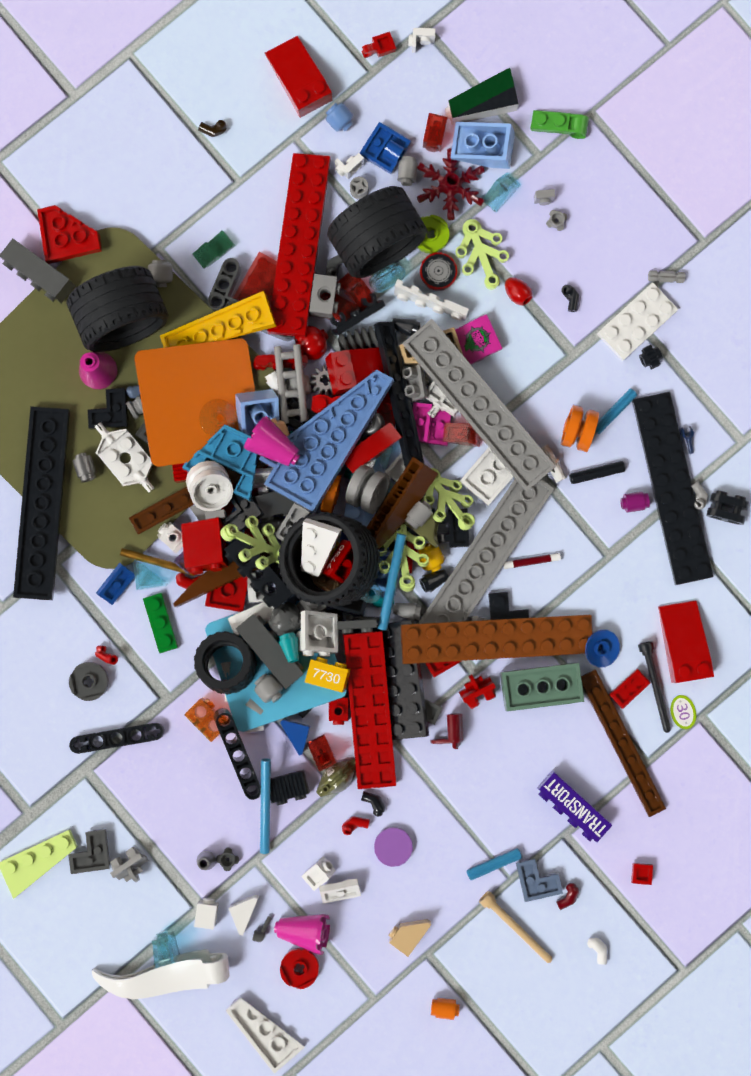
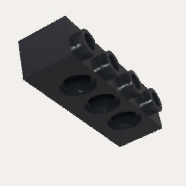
[224,539,293,609]

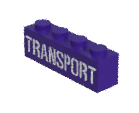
[537,771,613,842]

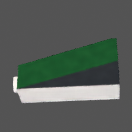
[445,68,519,125]

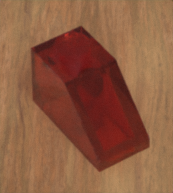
[423,113,448,152]

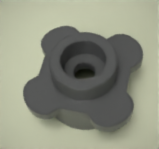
[216,847,239,871]

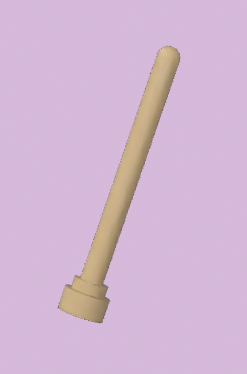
[479,891,553,963]

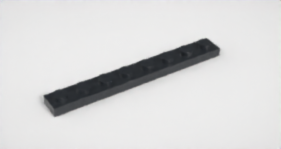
[374,322,424,468]

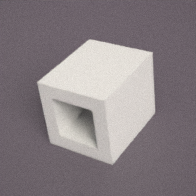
[194,898,219,930]

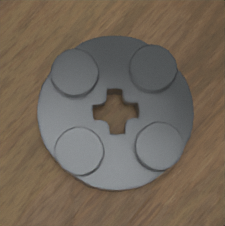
[69,662,109,701]

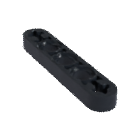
[69,723,164,754]

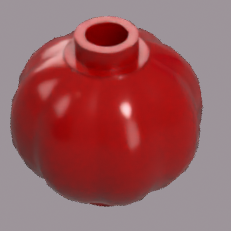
[294,325,329,360]

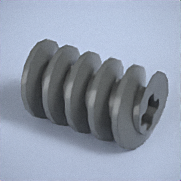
[338,326,378,351]

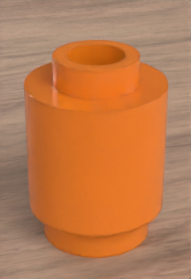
[431,998,460,1020]

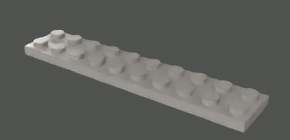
[402,319,556,491]
[418,479,555,624]

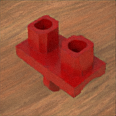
[459,674,496,709]

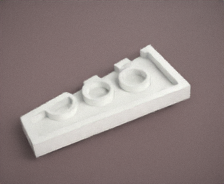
[394,279,469,321]
[225,997,305,1074]

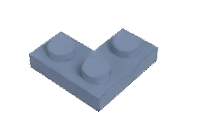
[516,858,563,902]

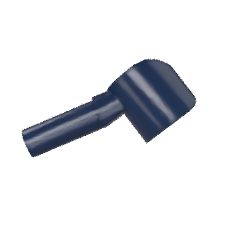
[681,426,694,454]

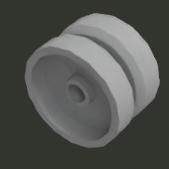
[345,464,390,514]

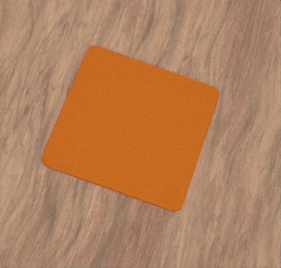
[134,338,255,467]

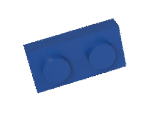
[96,563,136,605]

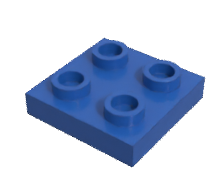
[360,122,411,174]

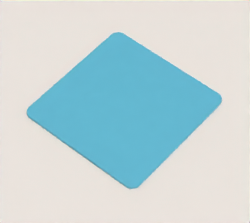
[205,600,347,732]

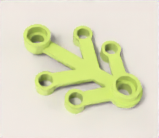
[455,219,509,290]
[421,468,475,530]
[220,516,281,570]
[379,524,429,592]

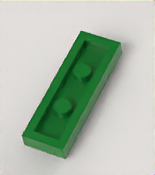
[143,593,179,654]

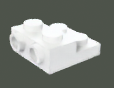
[297,610,338,657]

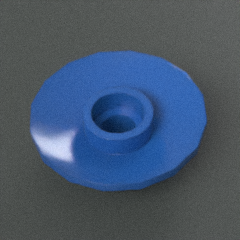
[585,630,620,668]

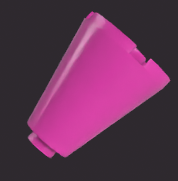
[79,352,118,390]
[244,416,300,466]
[274,914,330,955]

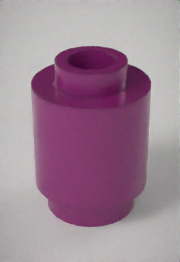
[620,491,650,513]

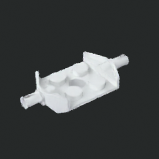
[95,422,155,493]

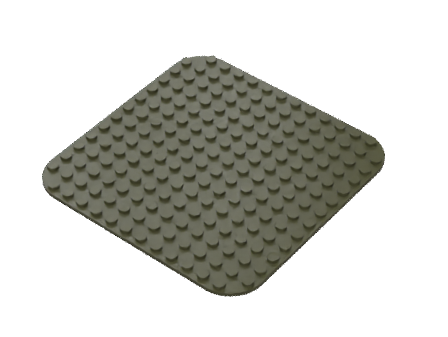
[0,228,280,569]

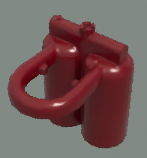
[430,713,464,749]

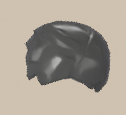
[268,602,301,636]

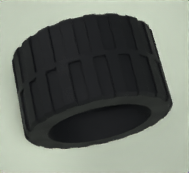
[194,631,257,694]

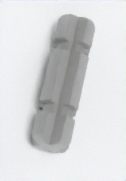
[648,270,686,283]

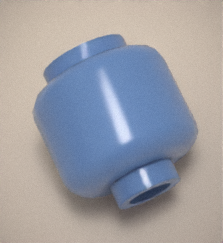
[326,103,353,132]

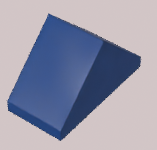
[280,719,310,756]

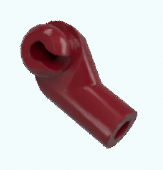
[556,883,579,910]

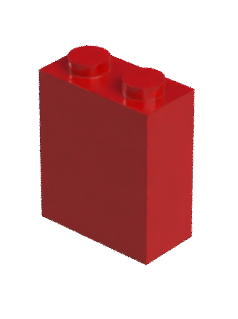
[181,517,228,575]

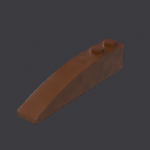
[367,457,438,549]
[173,535,271,608]

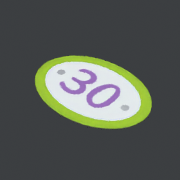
[670,695,696,729]

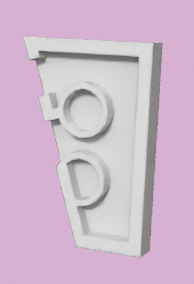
[301,518,342,577]

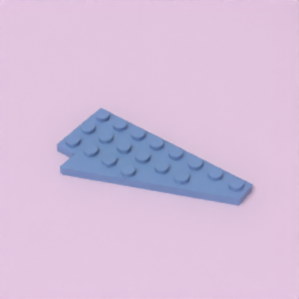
[259,370,394,513]

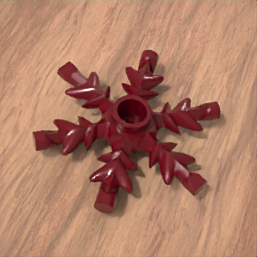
[417,149,485,220]

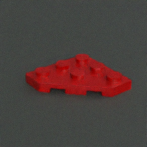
[37,205,102,264]

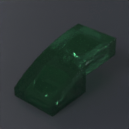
[192,230,236,269]

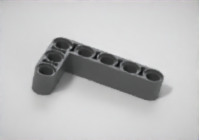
[208,258,295,342]

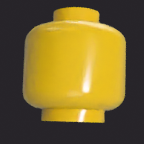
[418,543,445,572]

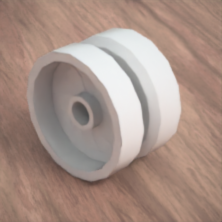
[186,461,233,511]

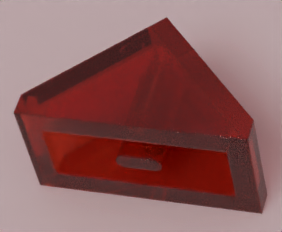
[338,272,372,309]
[443,423,481,447]
[307,734,338,772]

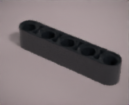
[214,708,261,800]

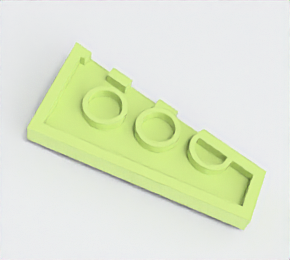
[0,829,78,899]

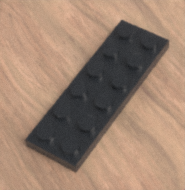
[377,620,429,740]

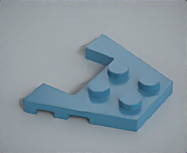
[182,425,258,501]

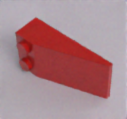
[264,36,333,118]
[325,347,384,395]
[658,601,714,683]

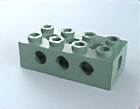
[500,663,584,711]

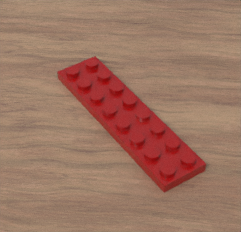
[344,631,396,789]

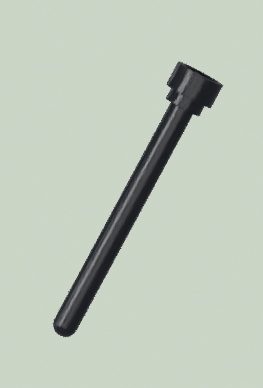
[638,641,671,733]

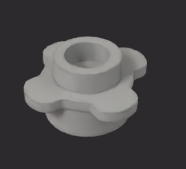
[546,210,568,231]

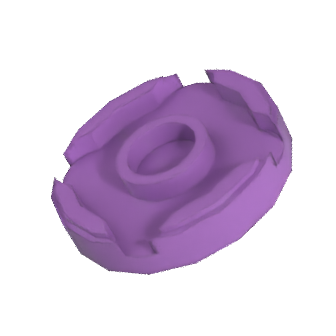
[374,827,413,867]

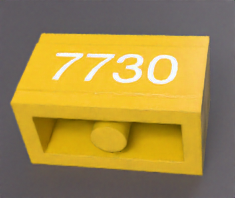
[305,657,351,693]

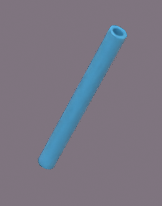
[378,533,407,630]
[260,758,271,854]

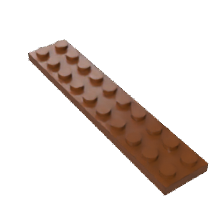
[401,615,593,664]

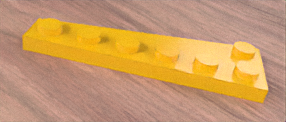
[160,291,276,348]

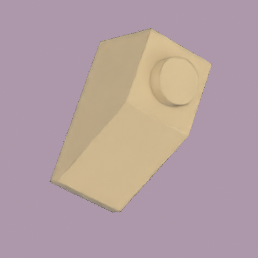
[388,919,431,957]

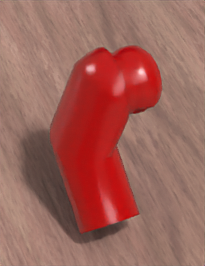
[176,573,201,589]
[95,645,118,665]
[342,816,370,835]

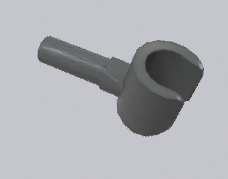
[252,916,272,942]

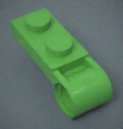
[530,110,589,139]

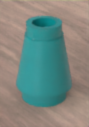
[279,633,299,663]

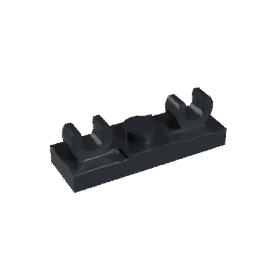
[330,293,386,335]

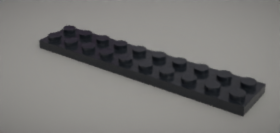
[632,392,714,585]
[13,406,70,601]

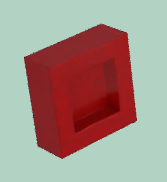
[631,863,653,885]

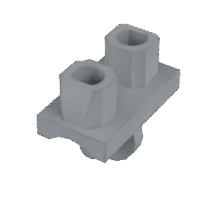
[402,364,430,402]
[110,847,149,882]

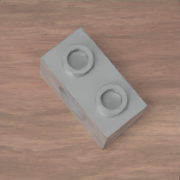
[309,274,341,318]

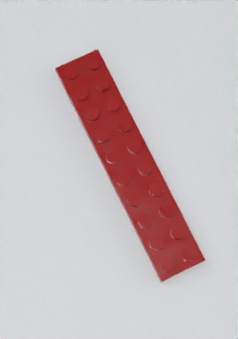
[267,153,331,337]

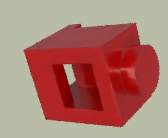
[329,697,348,725]

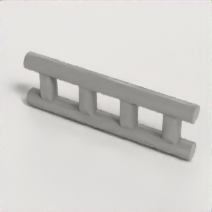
[274,344,308,424]

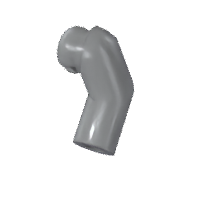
[691,481,708,510]

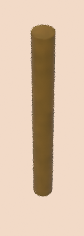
[120,548,194,576]

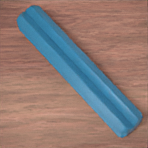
[595,389,637,434]
[467,848,522,880]

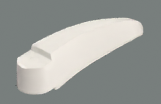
[91,949,230,999]

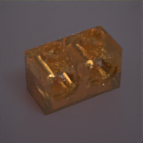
[184,698,228,742]

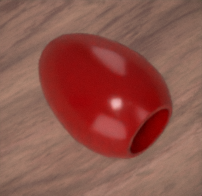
[505,277,533,306]

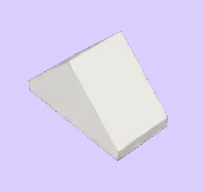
[229,894,259,936]

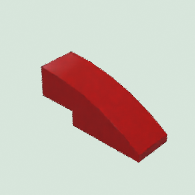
[345,422,403,473]

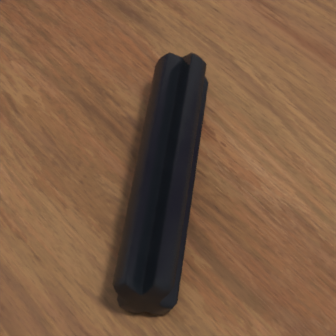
[569,461,625,484]

